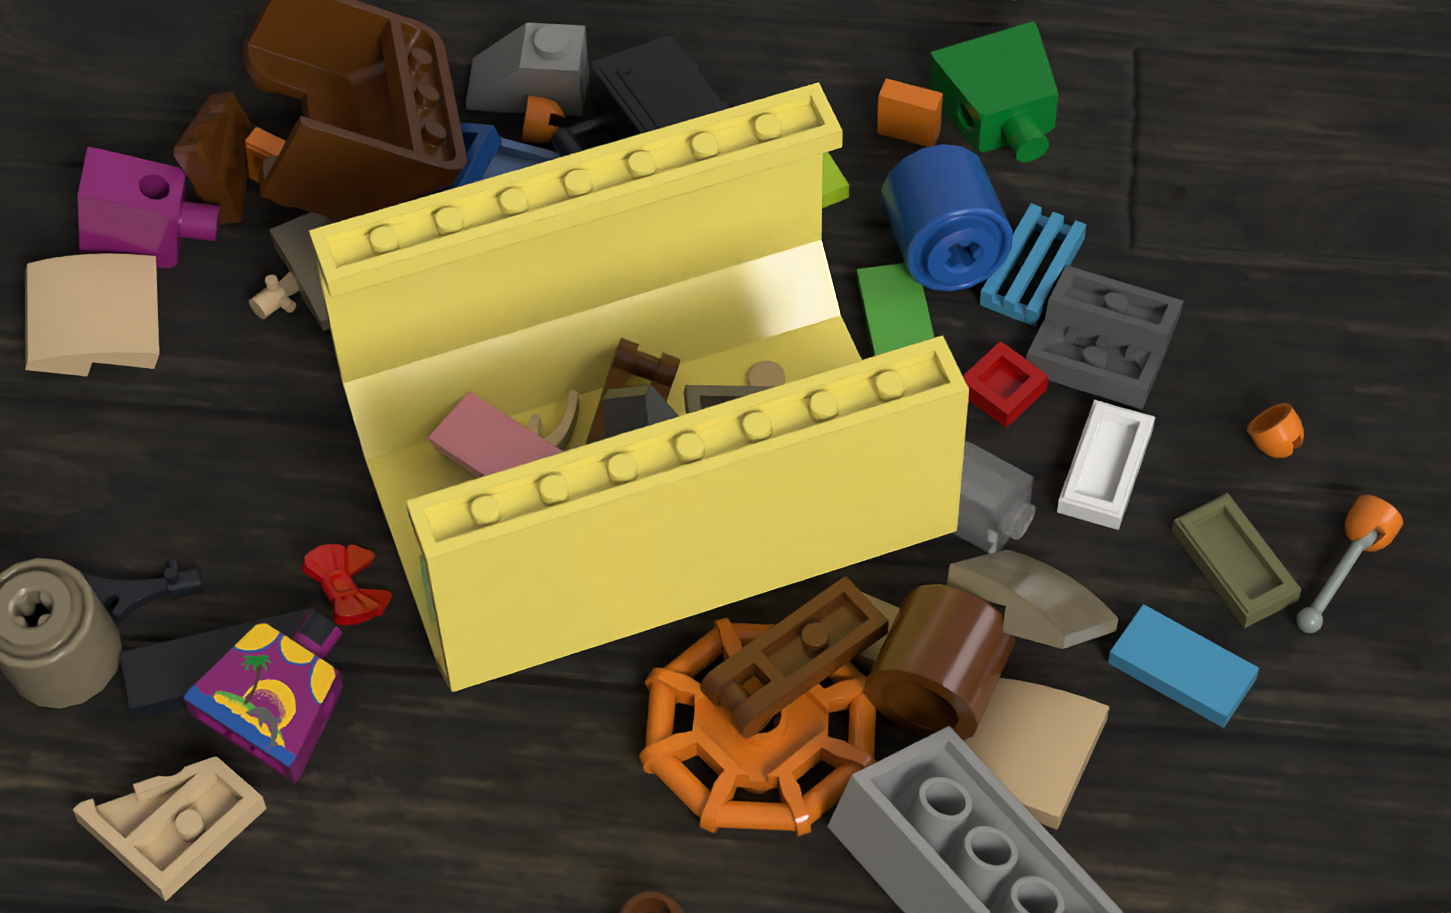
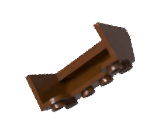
[242,0,467,222]

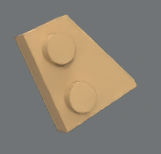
[73,756,266,901]

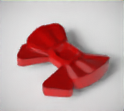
[301,544,392,625]

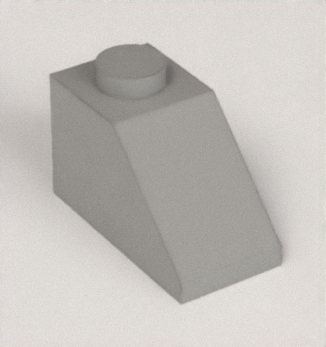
[466,23,589,117]

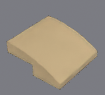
[25,253,159,376]
[964,678,1110,830]

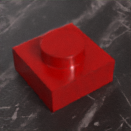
[963,341,1048,428]

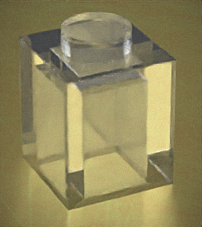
[952,441,1036,553]

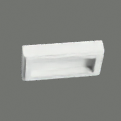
[1057,400,1155,530]

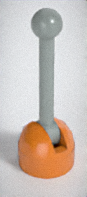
[1296,495,1403,633]

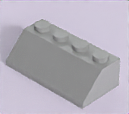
[827,726,1123,913]

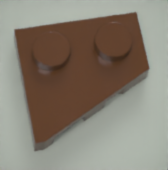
[173,92,255,225]

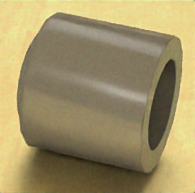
[0,558,122,709]

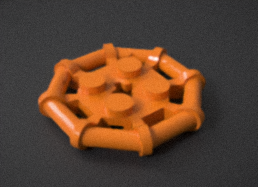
[639,617,877,837]

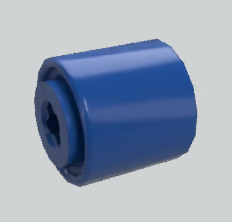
[881,144,1013,292]

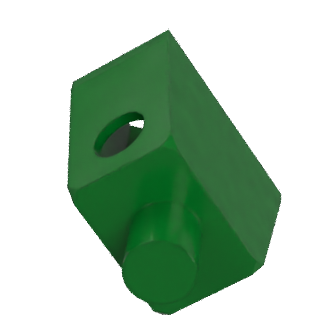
[928,21,1058,162]

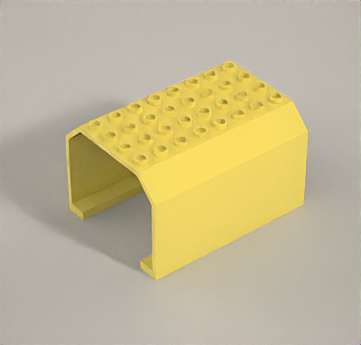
[309,82,969,692]

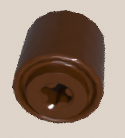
[864,584,1016,741]

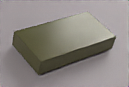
[1172,493,1301,628]

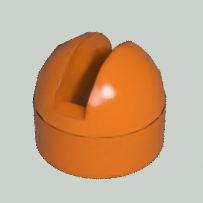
[521,95,565,144]
[1247,403,1304,459]

